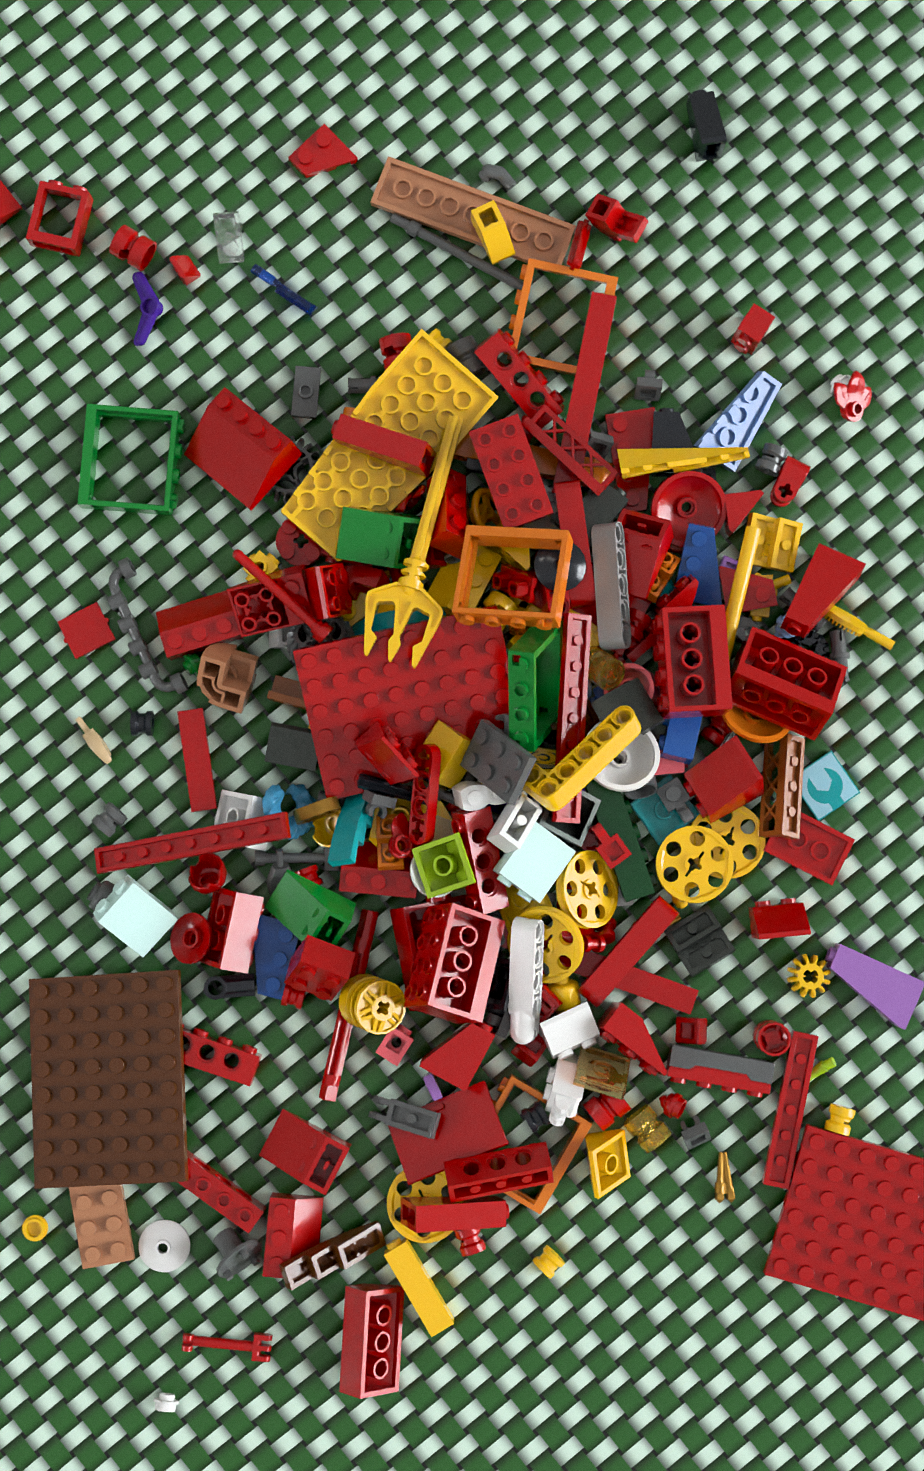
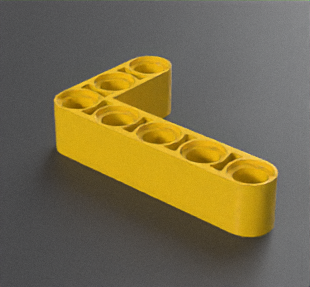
[523,705,641,811]

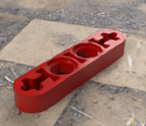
[409,744,441,845]

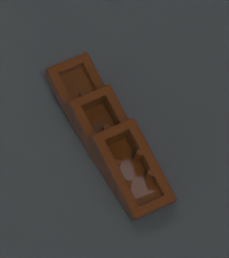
[279,1221,386,1291]

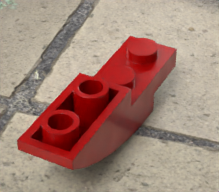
[624,574,699,663]

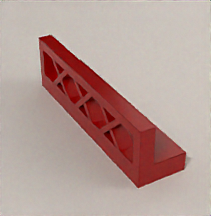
[521,405,619,496]

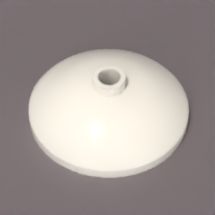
[586,722,660,792]

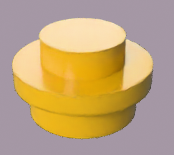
[22,1215,48,1241]

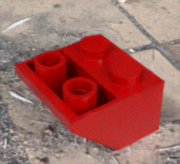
[304,563,352,620]

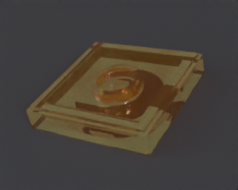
[573,1046,631,1100]

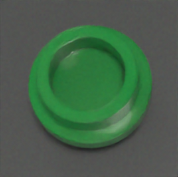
[182,653,200,677]

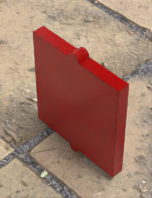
[57,602,116,659]

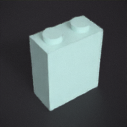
[493,822,576,903]
[93,875,178,957]

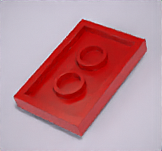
[763,812,855,885]

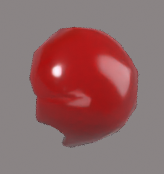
[188,853,227,894]

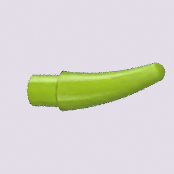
[810,1057,837,1081]

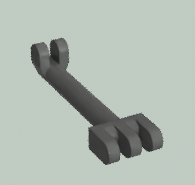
[255,847,341,871]

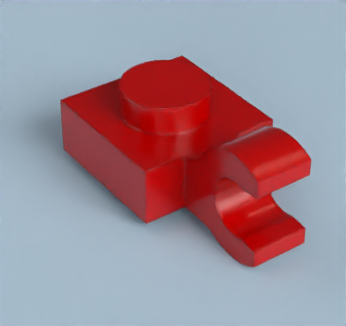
[590,822,632,869]

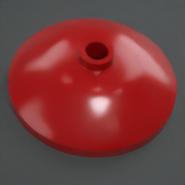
[651,470,727,547]

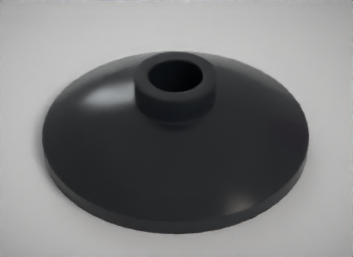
[534,543,586,591]

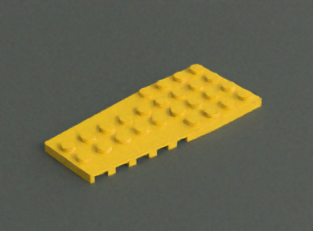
[281,329,499,562]

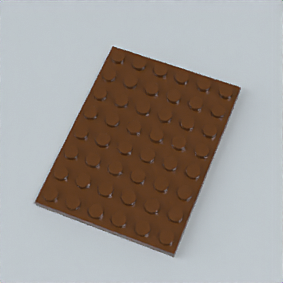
[29,970,188,1189]

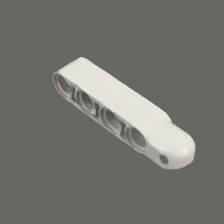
[508,917,544,1044]

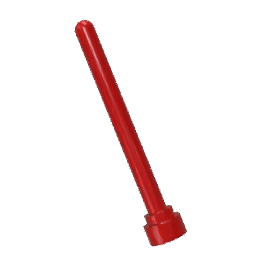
[232,549,334,644]

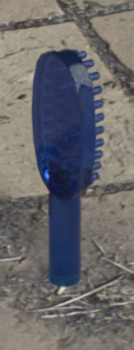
[251,264,318,315]

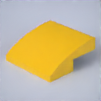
[747,512,803,573]

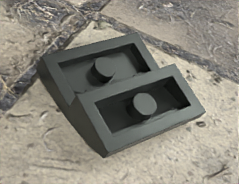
[590,678,665,735]
[664,905,736,978]

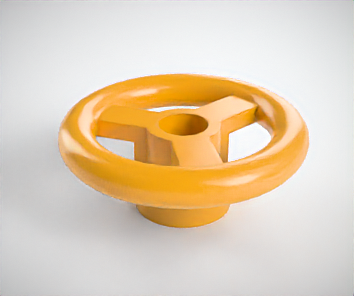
[469,488,503,527]

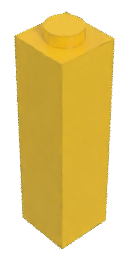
[384,1237,454,1337]

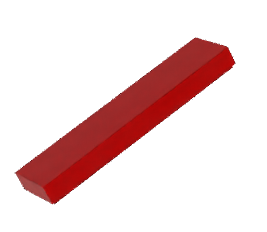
[177,708,218,812]

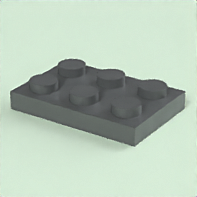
[460,719,537,805]

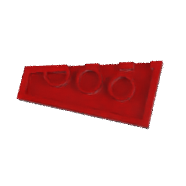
[605,407,655,512]

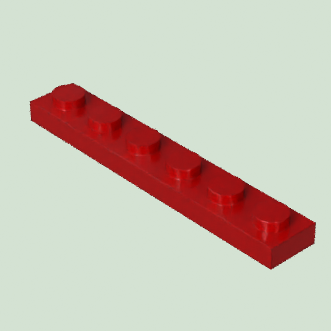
[762,1030,819,1190]

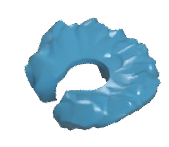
[262,784,317,840]

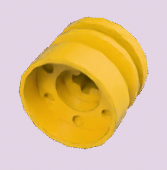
[339,974,406,1035]

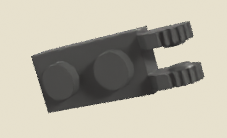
[368,1095,441,1139]

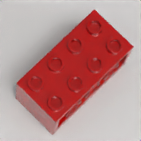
[469,413,554,527]
[651,605,733,719]
[730,626,848,741]
[404,903,506,1024]

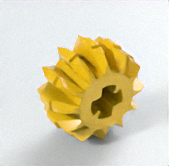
[787,954,831,998]

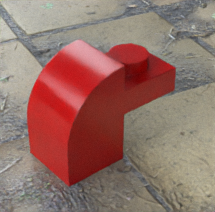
[585,194,649,243]

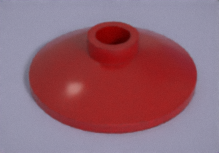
[170,913,212,964]

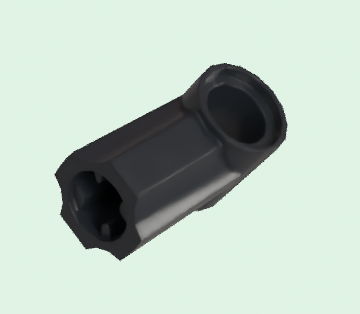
[203,973,255,1000]

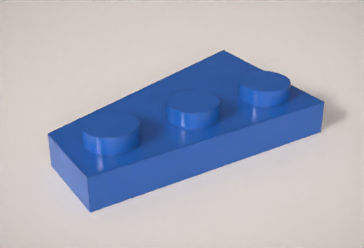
[674,522,722,605]
[254,915,299,1000]

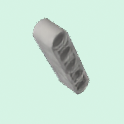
[591,521,631,651]

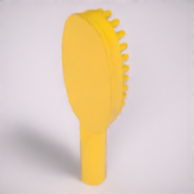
[824,605,895,650]

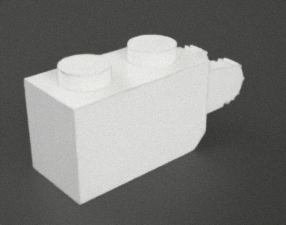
[486,789,542,854]
[543,1058,586,1127]

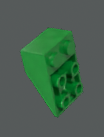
[335,507,421,569]
[265,869,356,945]

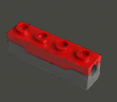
[666,1043,775,1097]

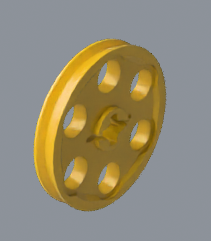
[690,806,766,879]
[655,825,734,903]
[556,850,618,929]
[507,906,584,983]
[387,1170,453,1243]

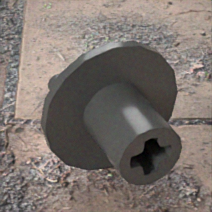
[213,1227,262,1281]

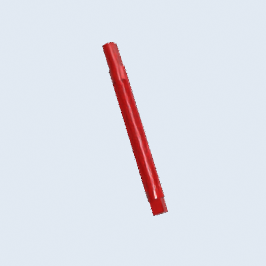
[319,909,379,1102]

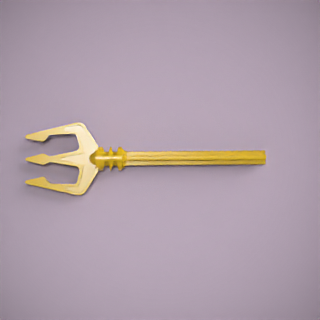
[364,415,464,668]

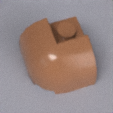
[197,643,259,714]

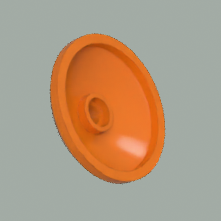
[722,706,790,743]

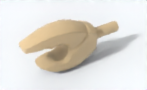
[75,717,112,764]

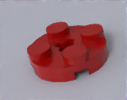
[276,519,322,567]

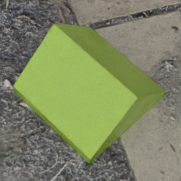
[412,832,476,899]

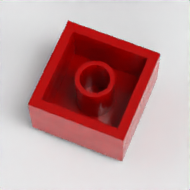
[284,935,355,1001]

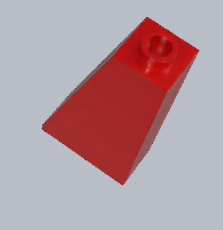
[331,414,437,477]
[780,543,866,638]
[401,1196,509,1233]

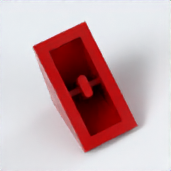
[724,490,764,537]

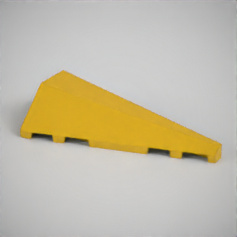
[617,447,750,479]

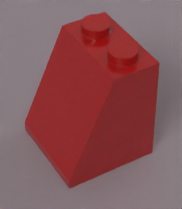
[682,735,764,824]
[419,1020,495,1091]

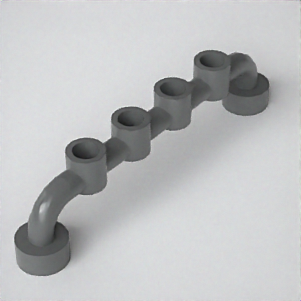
[107,557,189,694]

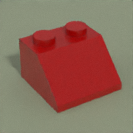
[748,898,811,940]

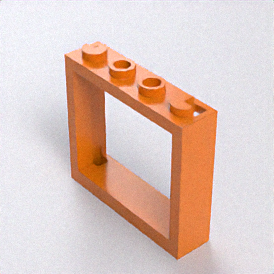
[503,258,618,376]
[452,525,573,630]
[493,1074,593,1214]

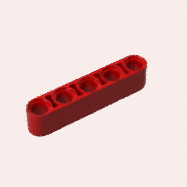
[554,479,596,608]
[577,895,679,1008]

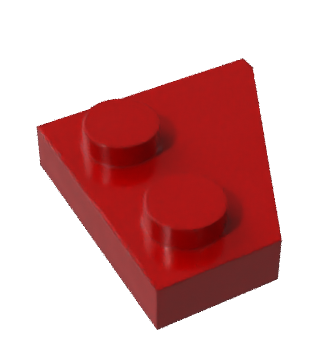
[288,124,358,178]
[718,566,778,613]

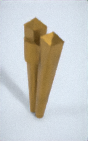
[714,1152,735,1203]

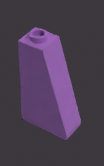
[825,943,924,1030]

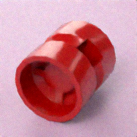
[109,225,157,271]
[379,333,412,370]
[752,1020,791,1056]
[583,1082,632,1131]

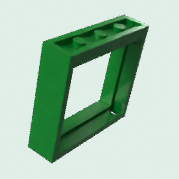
[77,404,185,516]
[508,621,563,752]

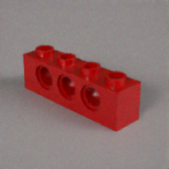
[474,328,564,429]
[451,806,509,914]
[182,1023,262,1086]
[443,1141,554,1203]
[177,1150,267,1234]

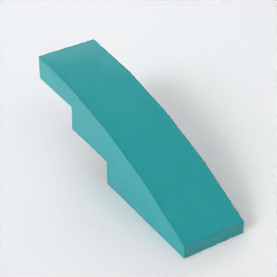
[327,793,375,867]

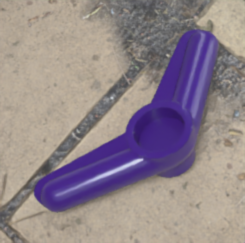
[132,271,163,346]

